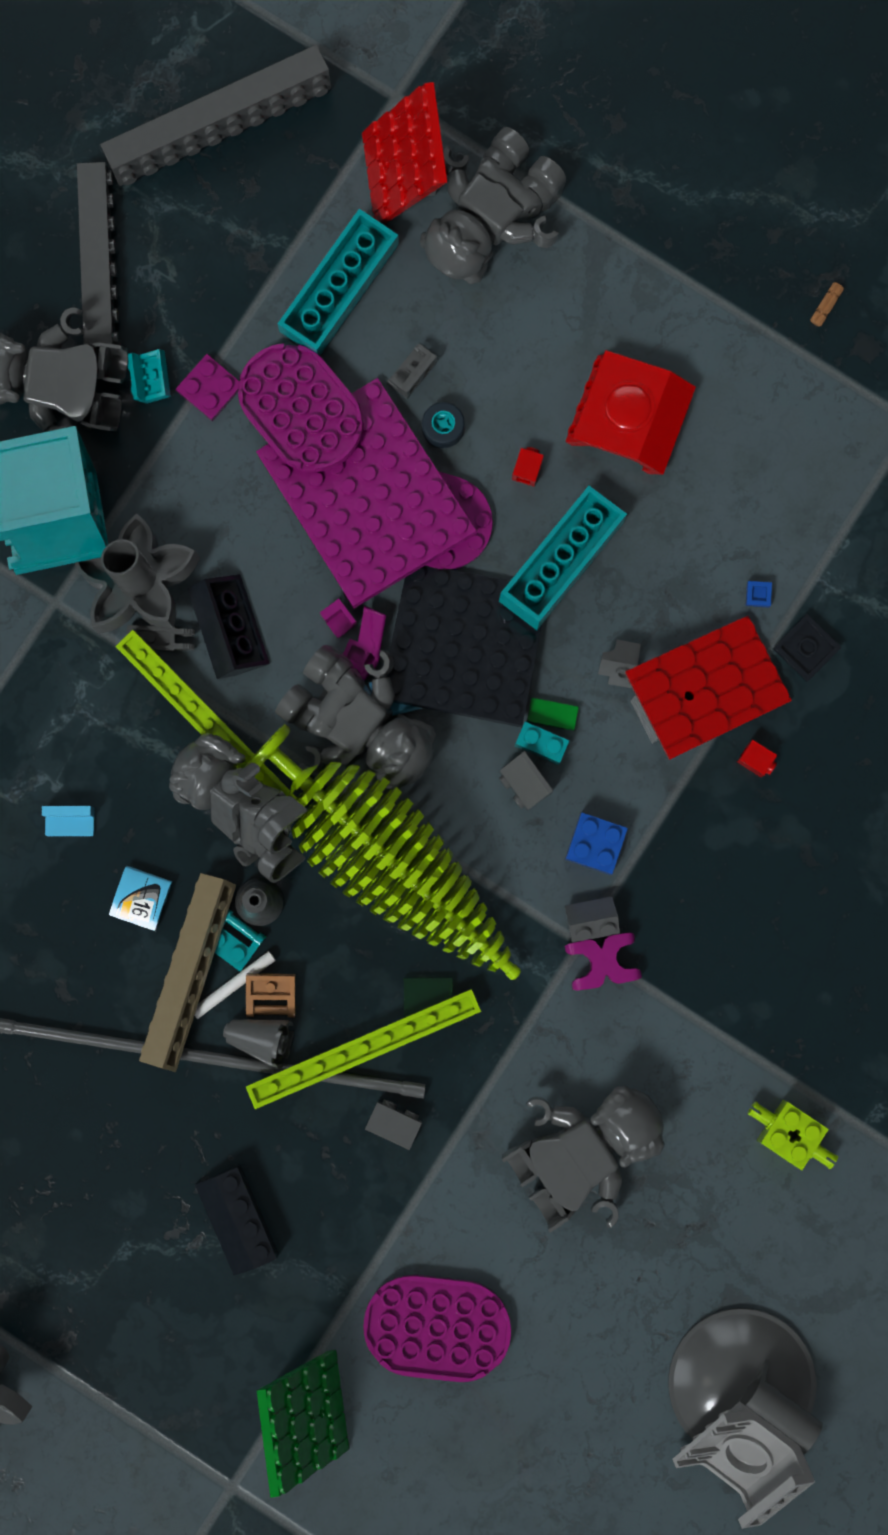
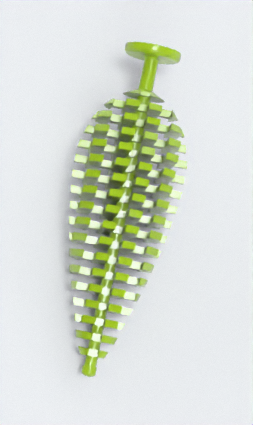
[245,724,521,980]

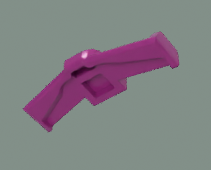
[343,605,386,681]

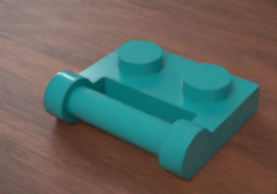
[215,909,267,972]

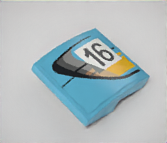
[109,866,172,931]

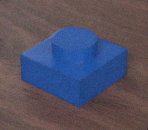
[746,581,772,608]

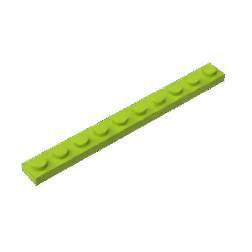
[115,630,297,799]
[246,989,481,1109]

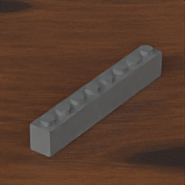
[77,162,120,349]

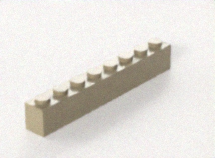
[139,873,236,1072]

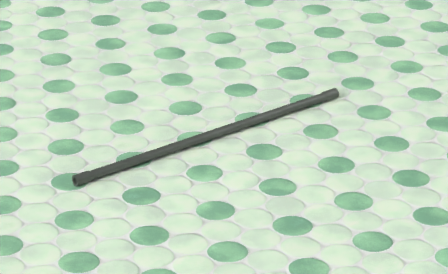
[0,1018,426,1099]

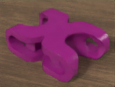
[564,933,642,991]

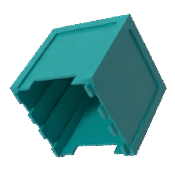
[0,426,109,575]

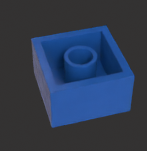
[564,813,628,875]

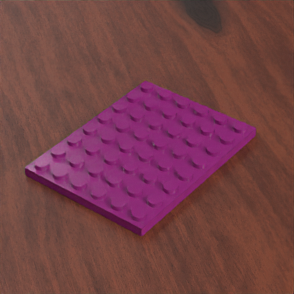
[256,378,477,608]

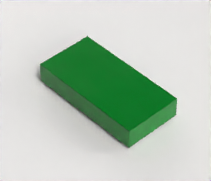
[527,698,579,731]

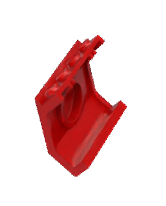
[565,350,696,475]

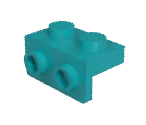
[128,349,171,404]

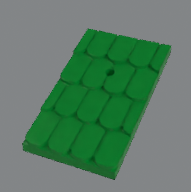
[256,1350,349,1498]

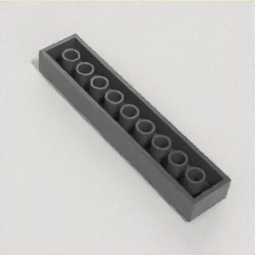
[100,44,331,187]

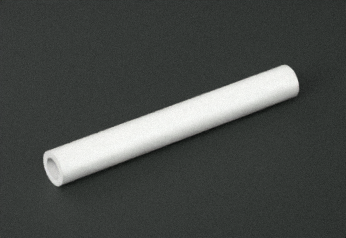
[194,951,276,1019]

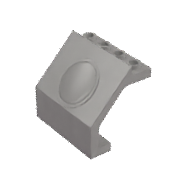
[673,1401,815,1529]

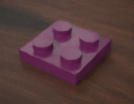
[176,354,240,421]

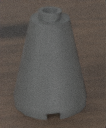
[235,878,284,926]
[223,1019,294,1069]

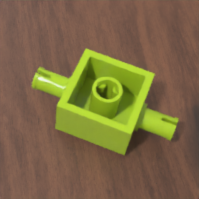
[747,1100,838,1171]

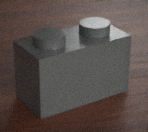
[565,897,620,943]
[365,1099,422,1150]

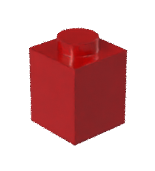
[512,447,544,487]
[737,740,777,777]

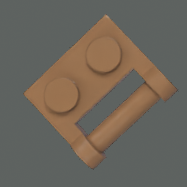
[246,974,296,1018]

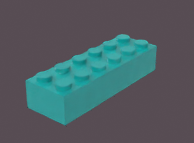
[277,209,399,356]
[499,486,627,630]

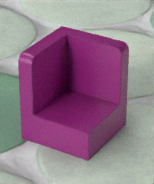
[320,599,357,638]

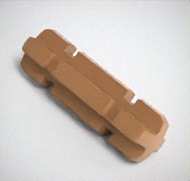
[810,282,844,327]

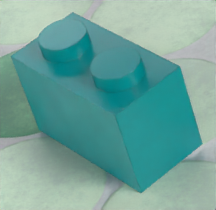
[515,722,569,765]

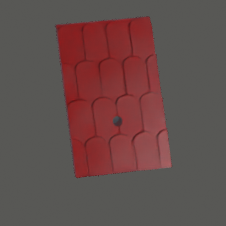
[362,82,447,225]
[625,616,792,760]

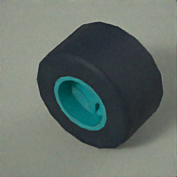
[422,402,465,448]

